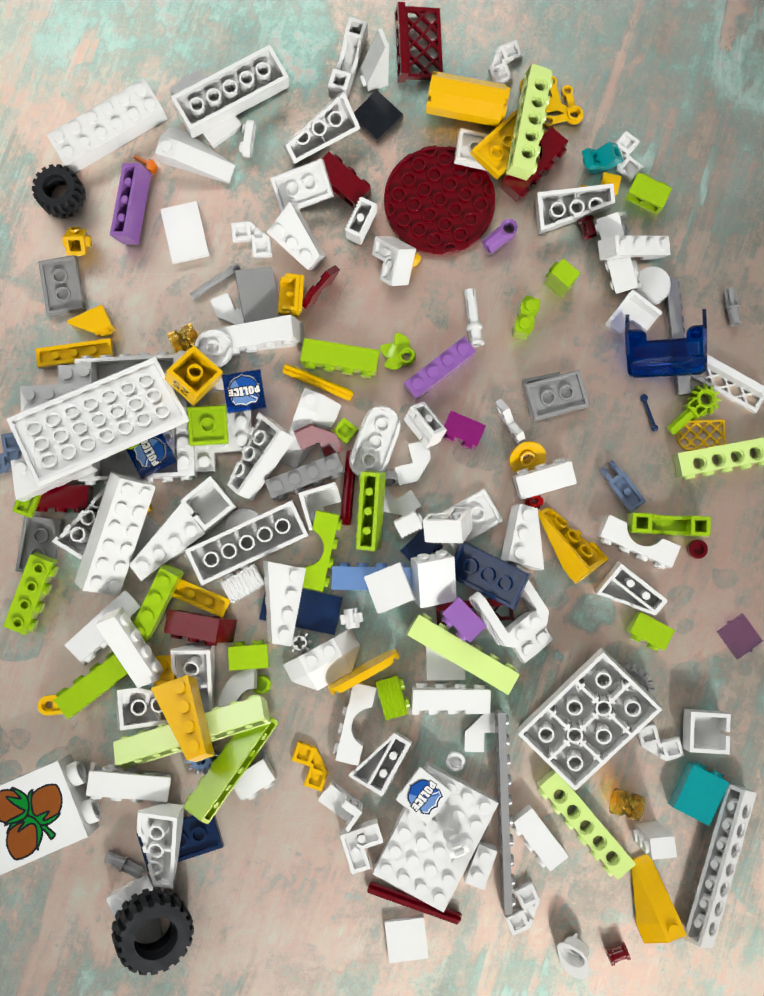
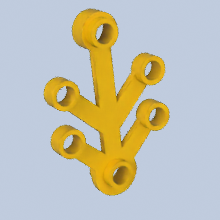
[519,76,584,129]

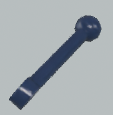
[640,394,658,432]

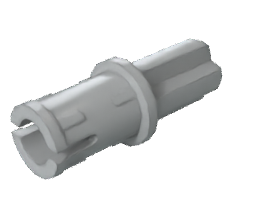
[723,288,742,326]
[104,850,144,878]

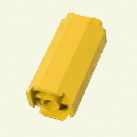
[426,71,511,127]

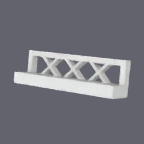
[690,353,764,413]

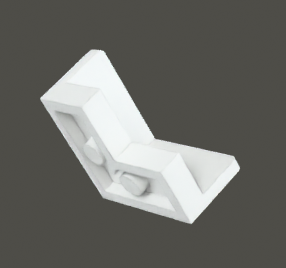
[372,236,416,286]
[604,289,662,336]
[298,482,342,531]
[423,507,472,543]
[318,780,363,832]
[340,818,384,875]

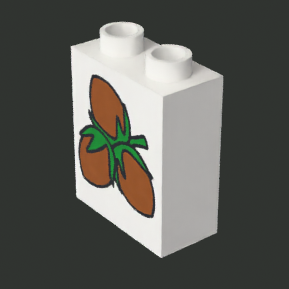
[0,754,102,875]

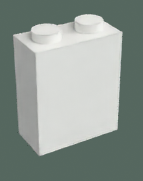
[411,550,457,608]

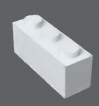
[512,458,577,500]
[512,804,569,872]
[632,821,677,860]

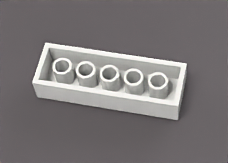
[171,45,289,139]
[47,78,168,173]
[74,472,156,596]
[185,500,309,586]

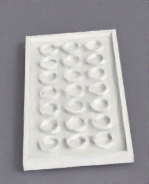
[6,357,189,487]

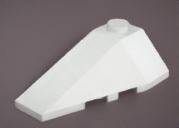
[359,28,389,93]
[155,127,236,184]
[279,388,342,468]
[170,642,215,713]
[137,803,184,889]
[106,873,162,944]

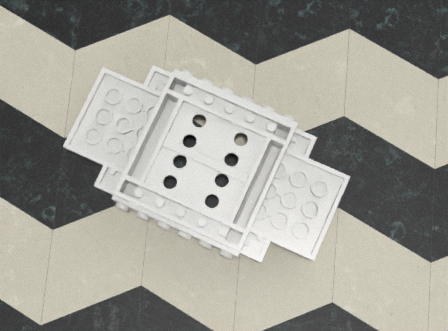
[20,351,252,486]

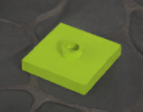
[187,405,229,446]

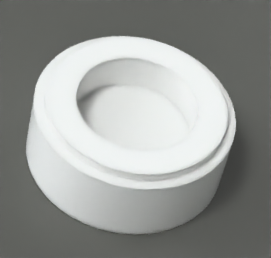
[446,751,465,772]

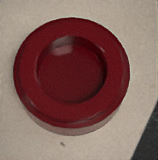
[687,540,708,559]

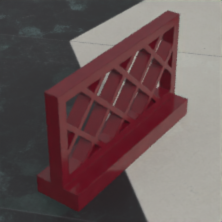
[394,2,443,83]

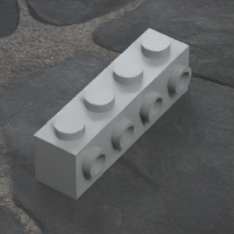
[265,452,345,502]

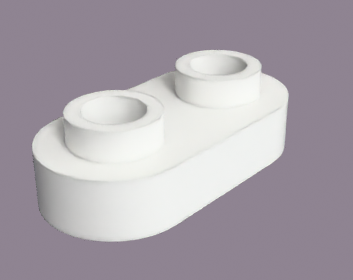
[239,120,256,158]

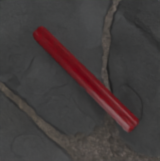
[367,882,462,925]

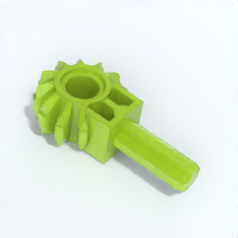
[667,383,721,435]

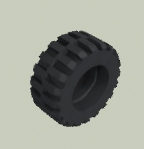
[111,887,194,975]

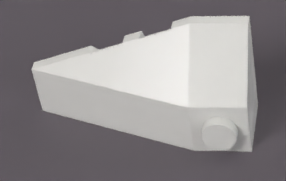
[116,687,168,731]

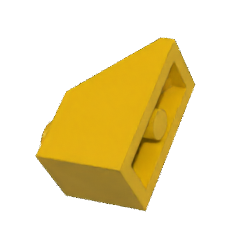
[67,304,116,337]

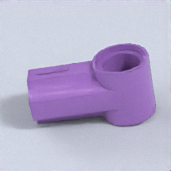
[481,219,518,255]

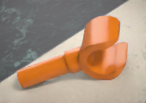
[134,155,158,174]

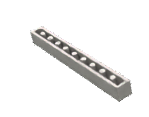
[664,278,692,397]

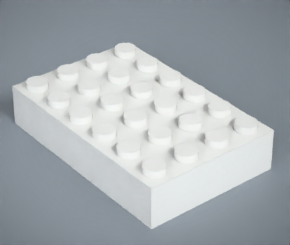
[518,647,662,791]
[373,762,499,912]

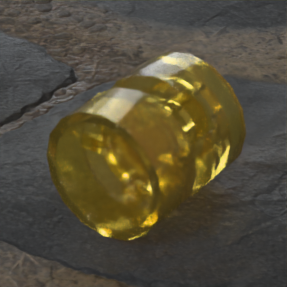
[167,322,199,354]
[609,788,645,821]

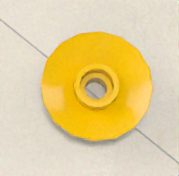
[509,441,546,474]

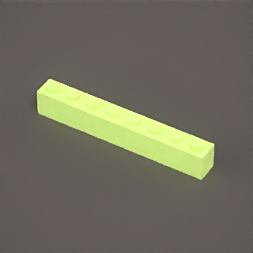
[113,695,271,769]

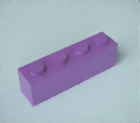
[110,163,151,244]
[404,336,476,401]

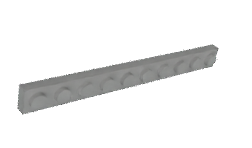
[494,709,516,915]

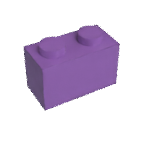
[441,597,487,642]

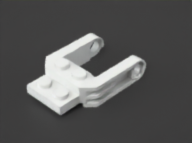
[469,563,553,663]

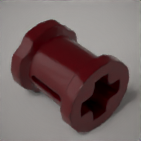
[577,215,597,240]
[605,942,631,967]

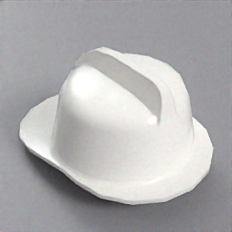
[557,933,589,979]

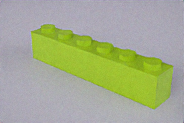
[183,716,279,824]

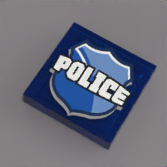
[222,369,267,414]
[127,433,177,479]

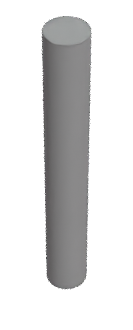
[190,263,240,300]

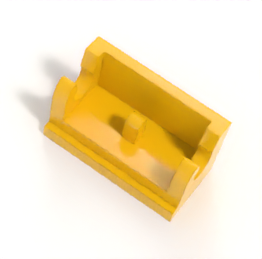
[277,273,304,317]

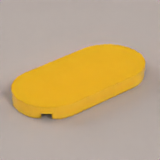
[328,649,400,695]

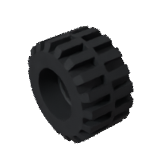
[32,164,86,218]

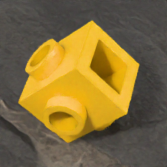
[62,227,92,256]

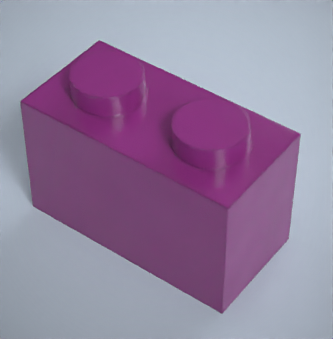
[443,411,486,450]

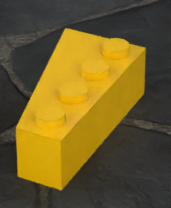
[151,675,215,762]

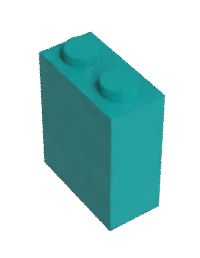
[668,761,729,826]

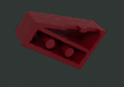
[164,609,237,646]

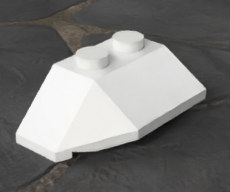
[283,629,360,691]

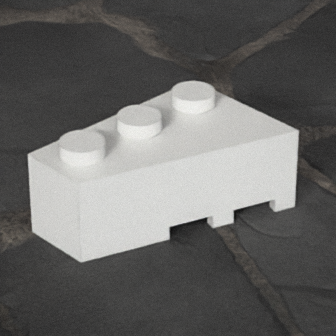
[267,202,326,271]
[594,561,668,616]

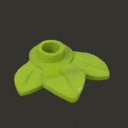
[380,333,416,370]

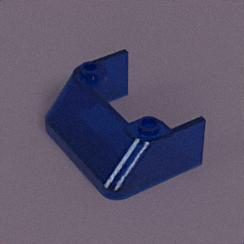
[625,309,707,378]

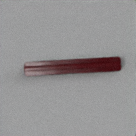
[340,450,355,526]

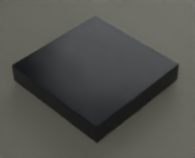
[354,90,403,143]

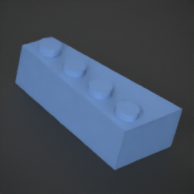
[331,563,413,591]

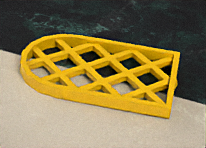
[675,420,726,451]

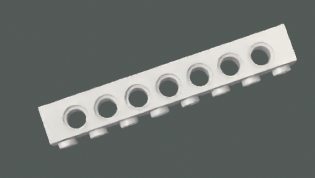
[683,784,757,948]

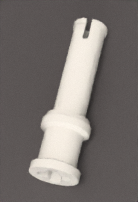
[464,288,485,347]

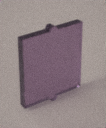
[716,613,763,659]

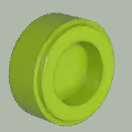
[253,674,272,695]

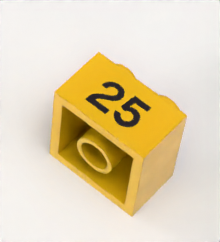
[164,345,223,406]

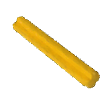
[282,363,354,401]

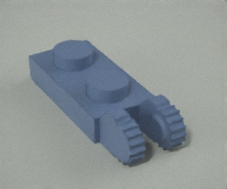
[599,460,646,513]

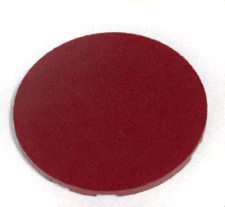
[384,145,495,256]

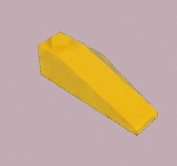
[538,506,609,584]
[631,853,686,944]

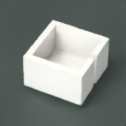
[180,476,238,532]
[682,709,731,755]

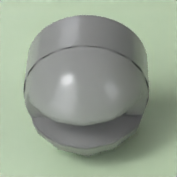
[385,470,398,486]

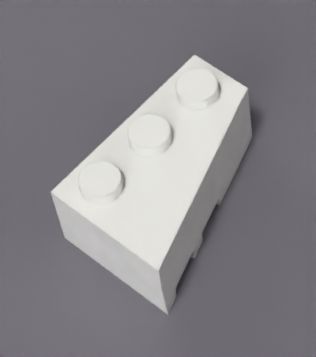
[501,504,544,570]
[348,732,414,796]

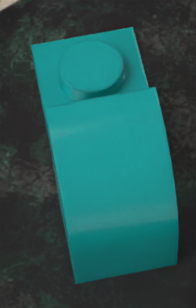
[581,142,624,175]

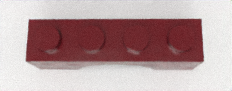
[500,127,568,202]

